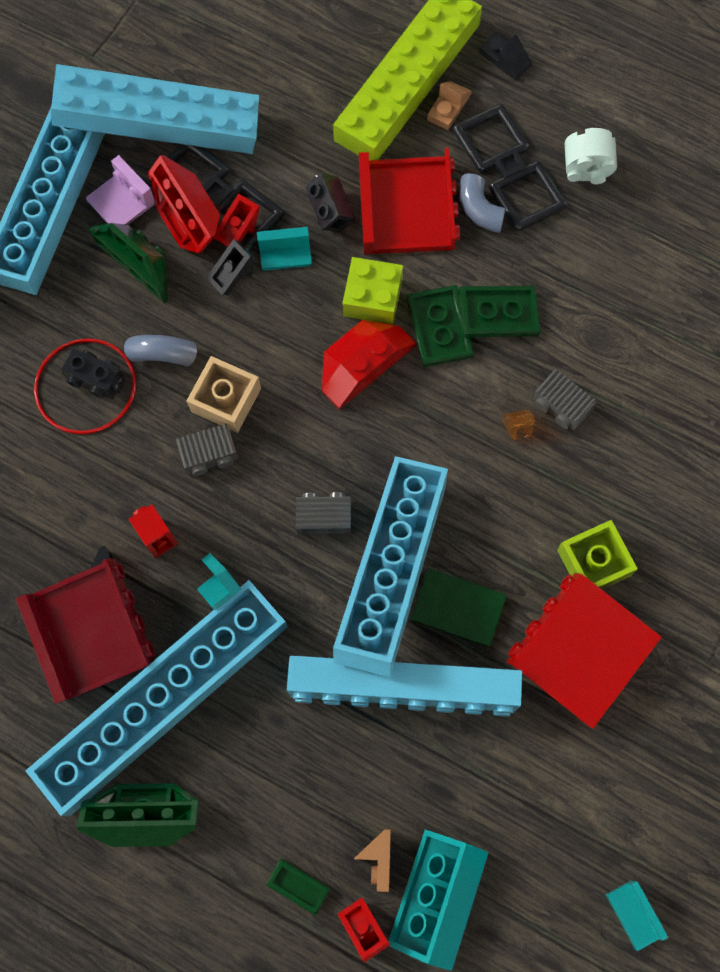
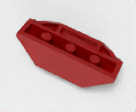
[148,155,220,253]
[322,320,417,410]

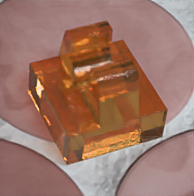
[502,409,535,440]

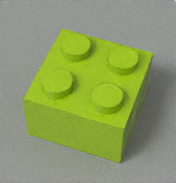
[342,257,403,325]
[557,520,637,589]

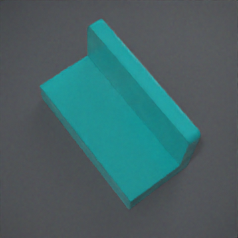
[257,227,312,271]
[197,553,241,610]
[605,880,668,951]

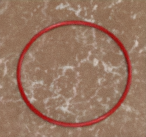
[34,338,136,434]

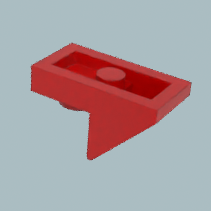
[213,194,260,248]
[338,898,390,963]

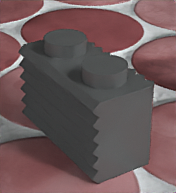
[533,369,597,431]
[176,424,238,476]
[296,492,351,535]

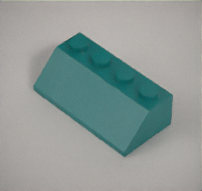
[389,829,489,971]

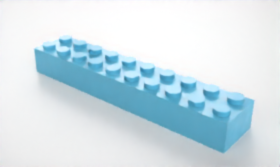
[26,580,288,817]

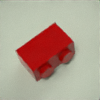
[128,504,178,559]

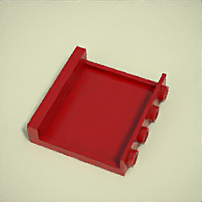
[359,148,460,255]
[507,573,662,729]

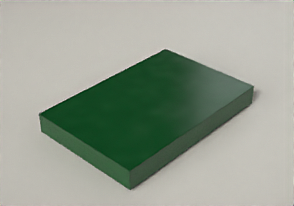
[407,285,474,367]
[458,286,541,337]
[410,568,507,648]

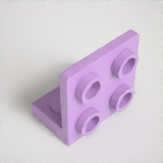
[86,155,155,225]

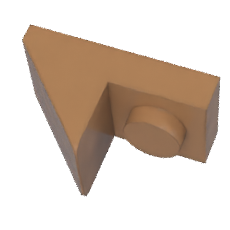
[427,81,472,131]
[354,830,391,892]

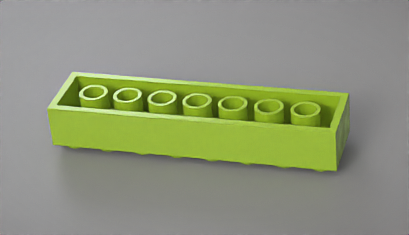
[333,0,482,160]

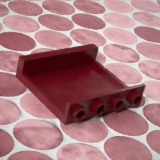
[15,559,156,704]

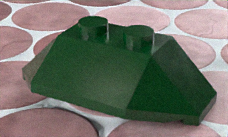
[89,223,168,304]
[77,783,199,847]

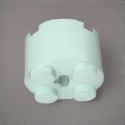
[565,128,617,184]

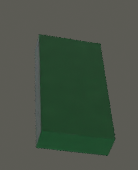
[265,858,331,916]

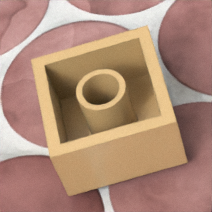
[186,356,261,433]

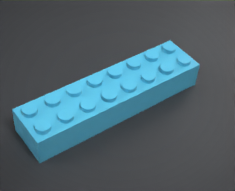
[51,64,259,154]
[0,108,105,295]
[333,456,448,677]
[287,656,522,716]

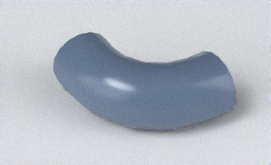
[459,173,505,233]
[124,334,197,367]

